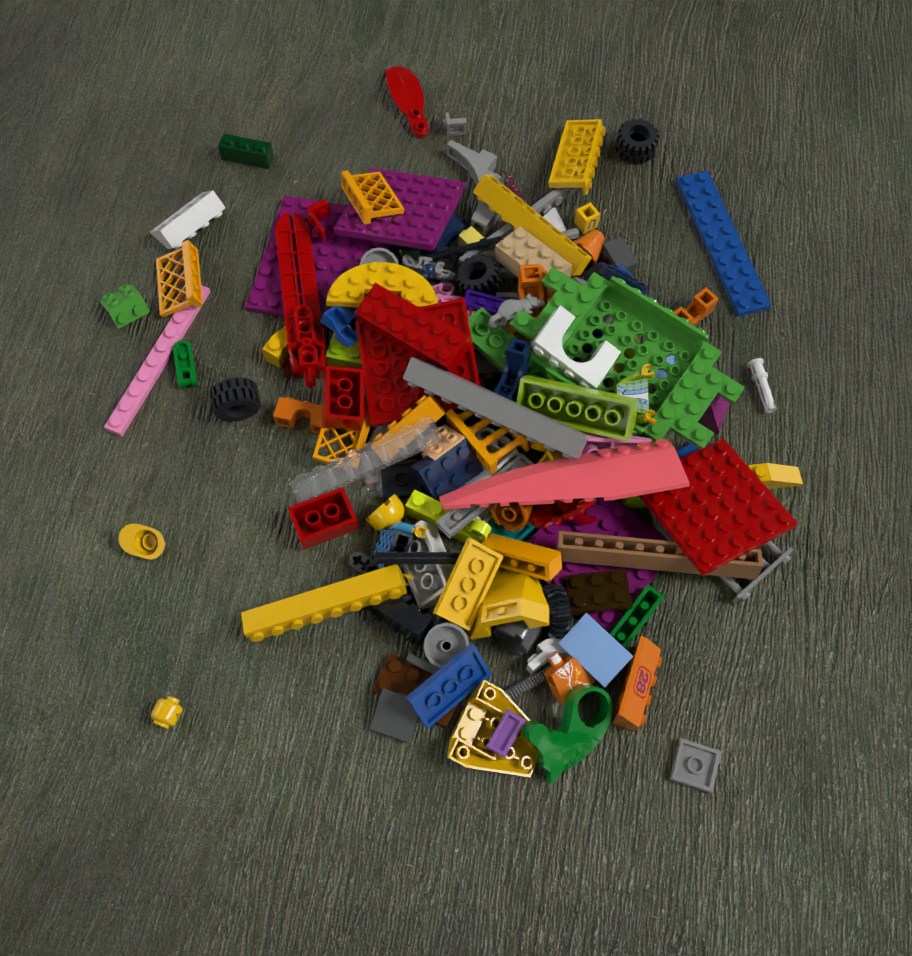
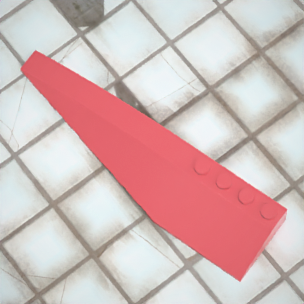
[439,439,690,509]

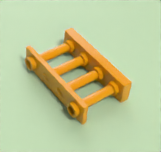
[445,409,529,475]

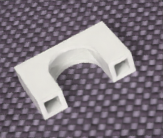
[531,305,621,389]

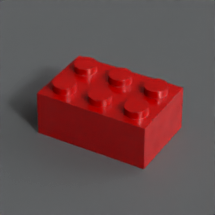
[322,366,364,430]
[288,487,359,550]

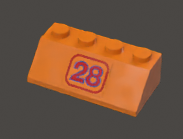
[612,636,662,732]

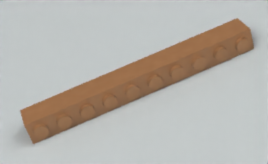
[556,531,763,580]

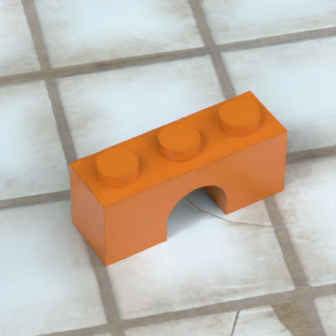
[674,287,719,326]
[273,397,331,436]

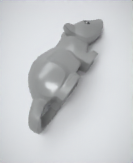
[402,255,456,284]
[488,294,545,329]

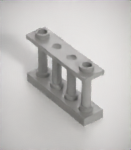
[705,541,793,605]

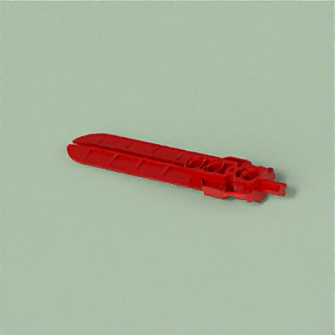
[275,212,326,389]

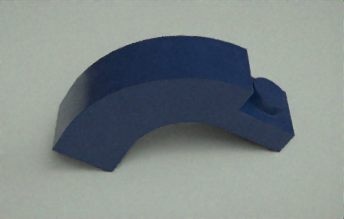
[494,338,531,401]

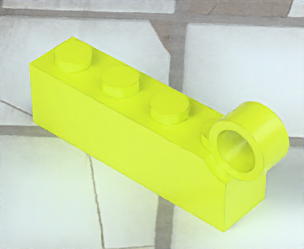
[405,490,492,543]

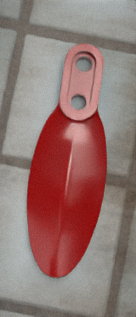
[386,66,429,138]

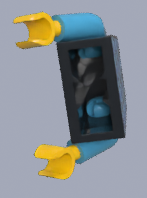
[373,522,430,586]

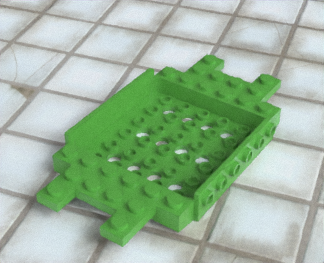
[510,266,745,450]

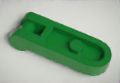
[173,340,198,389]

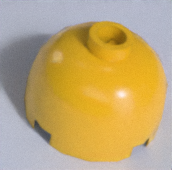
[366,494,405,532]

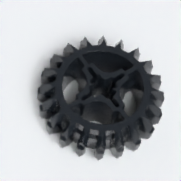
[542,583,572,639]

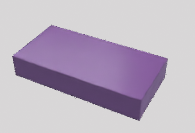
[486,709,526,759]

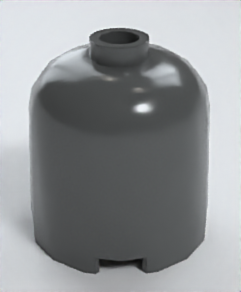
[493,620,544,655]

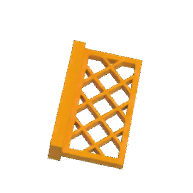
[341,170,404,224]
[156,240,203,317]
[312,401,371,475]

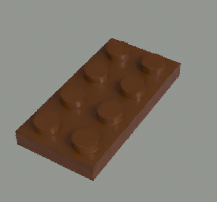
[372,654,459,728]

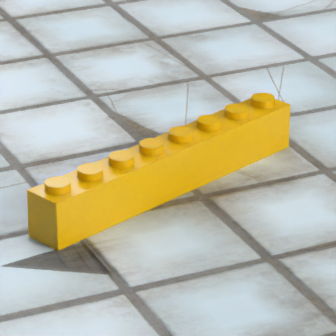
[473,174,592,276]
[241,564,407,642]

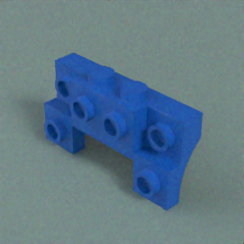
[320,294,367,348]

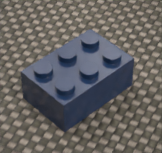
[411,438,484,501]

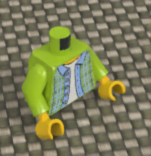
[615,364,657,424]

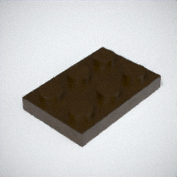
[565,568,632,616]

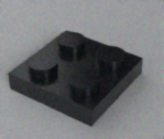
[380,459,422,501]

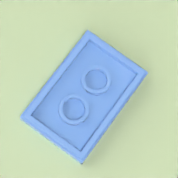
[558,613,634,687]

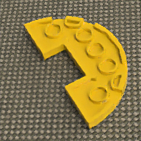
[326,262,438,308]

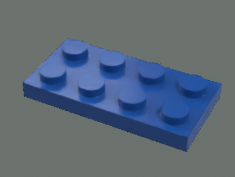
[406,643,492,729]

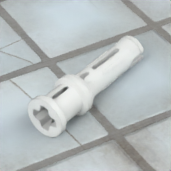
[747,358,777,413]

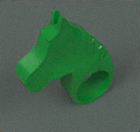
[523,684,613,784]

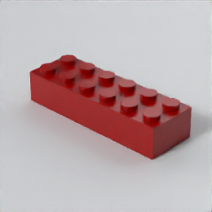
[354,282,472,373]

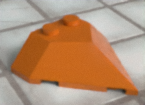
[518,264,555,319]

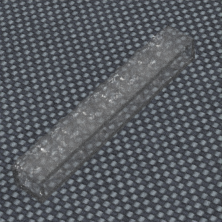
[290,417,443,503]

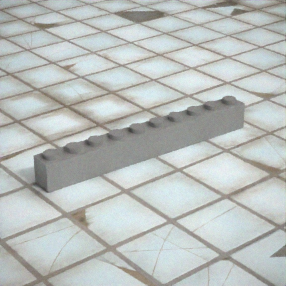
[403,357,589,460]

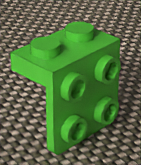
[100,284,150,329]

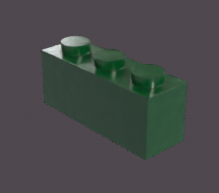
[218,133,274,169]

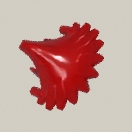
[528,498,598,528]

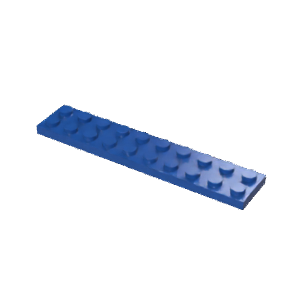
[675,171,772,317]

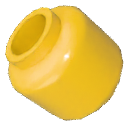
[150,696,183,729]

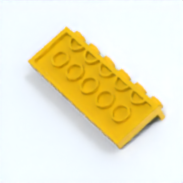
[548,119,605,195]

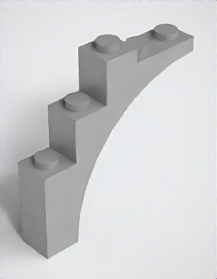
[447,140,502,236]

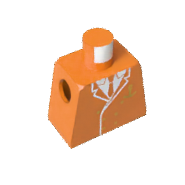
[544,651,595,705]

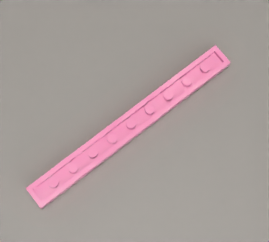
[104,285,210,437]

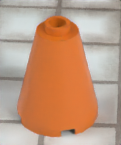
[574,230,605,270]
[491,502,533,532]

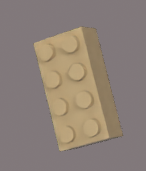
[495,226,572,278]

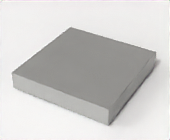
[669,738,721,794]

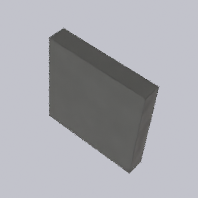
[370,688,418,743]

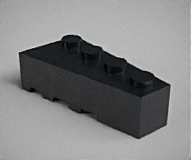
[362,596,433,646]

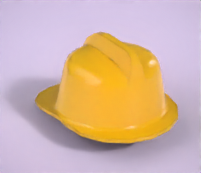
[119,523,165,560]

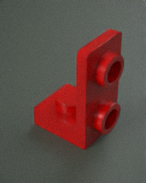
[306,199,330,242]

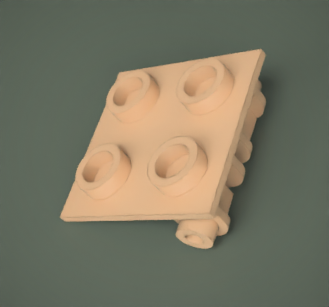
[415,424,465,461]

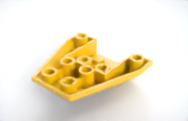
[470,567,550,640]
[447,680,538,778]

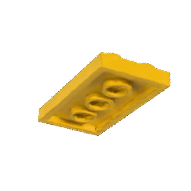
[433,538,504,631]

